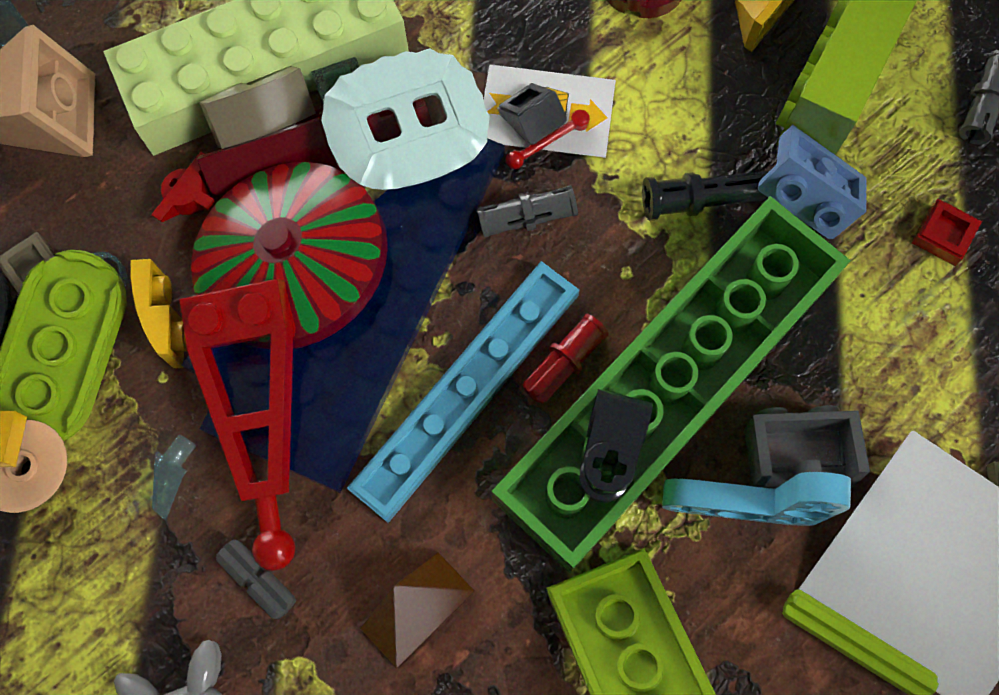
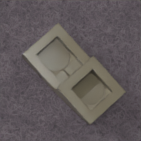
[199,66,316,149]

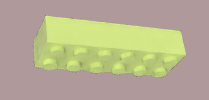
[103,0,409,156]

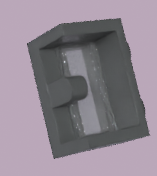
[744,405,870,489]

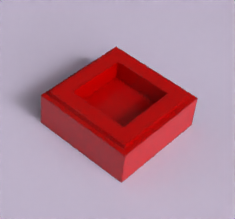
[911,198,982,266]

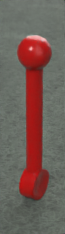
[506,110,590,169]

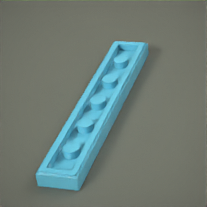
[347,261,580,523]

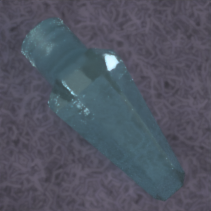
[152,434,196,520]

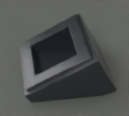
[497,83,567,144]

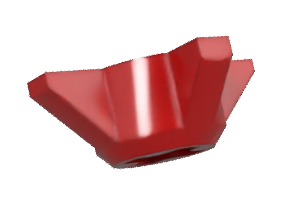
[151,151,215,222]

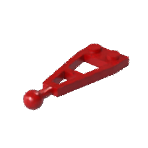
[179,279,295,571]

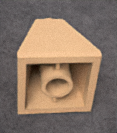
[0,25,95,157]

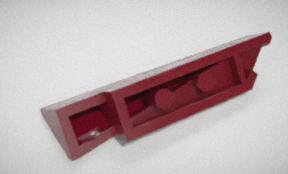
[197,98,433,194]

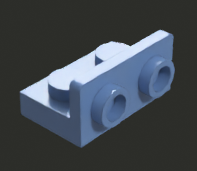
[758,124,866,239]

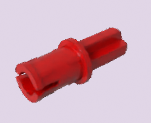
[523,314,609,404]

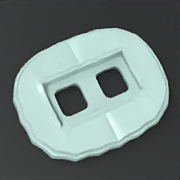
[321,48,490,190]

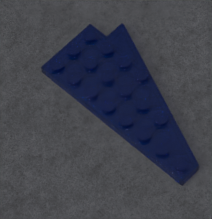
[182,138,505,493]

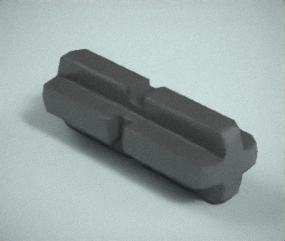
[216,539,296,619]

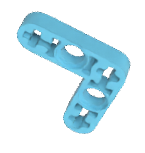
[662,472,851,526]

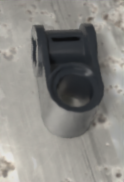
[579,389,653,503]

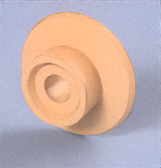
[0,420,67,513]

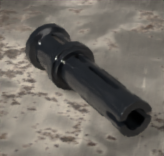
[642,171,769,221]

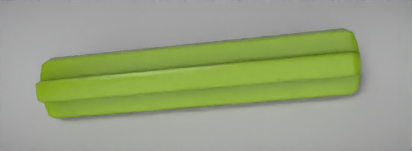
[782,589,939,695]

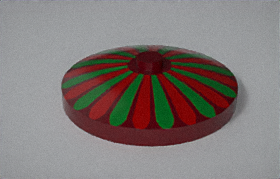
[191,162,387,350]

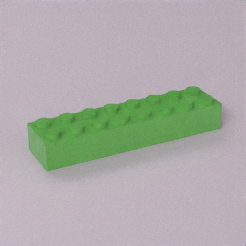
[491,196,851,573]

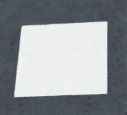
[798,431,999,695]

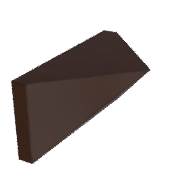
[360,552,475,668]

